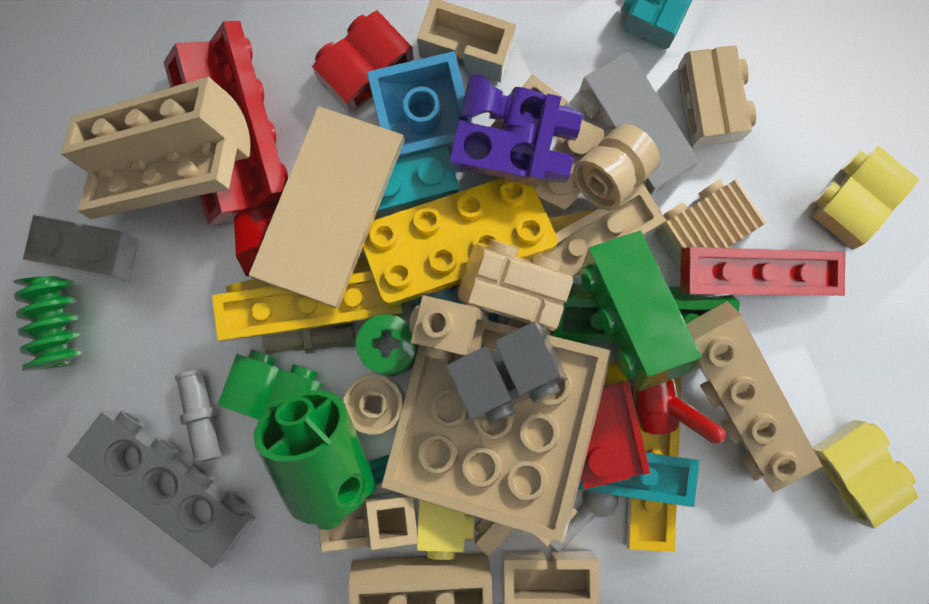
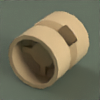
[573,124,661,210]
[343,374,406,435]

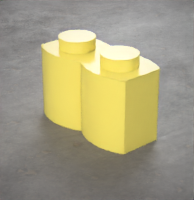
[812,145,920,250]
[813,420,919,529]

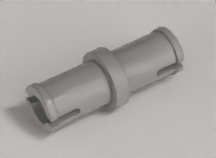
[175,369,222,464]

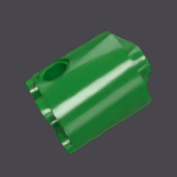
[253,390,376,530]

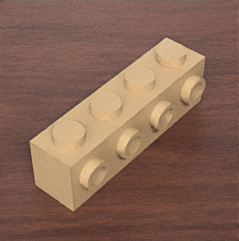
[687,302,823,493]

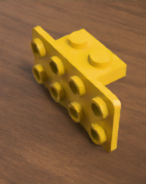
[363,178,558,306]

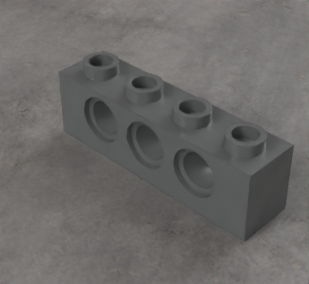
[67,410,256,568]

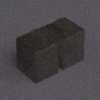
[23,215,139,282]

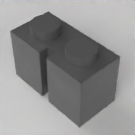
[447,321,568,425]

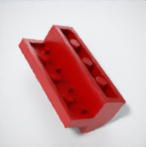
[163,21,288,226]

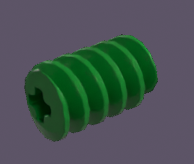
[13,276,82,371]
[356,314,419,376]

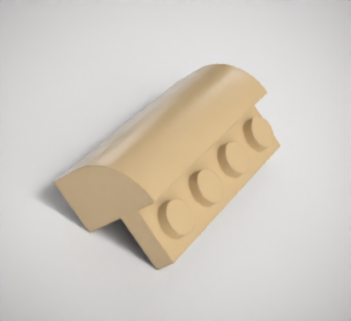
[61,77,250,219]

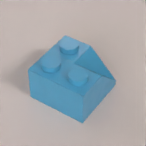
[367,51,473,159]

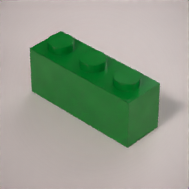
[580,230,702,392]

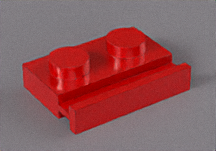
[580,380,651,489]

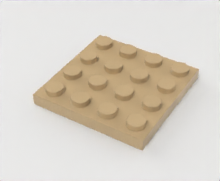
[381,320,612,543]

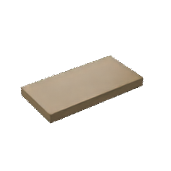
[249,106,405,310]

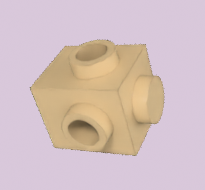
[409,295,489,363]

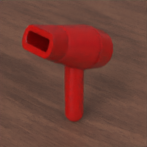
[636,379,726,444]

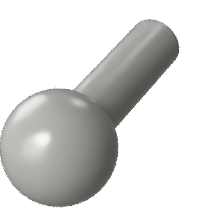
[550,491,618,552]

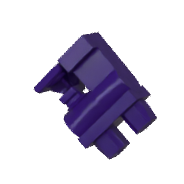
[448,74,583,187]

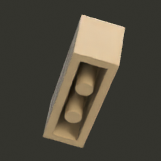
[348,553,492,604]

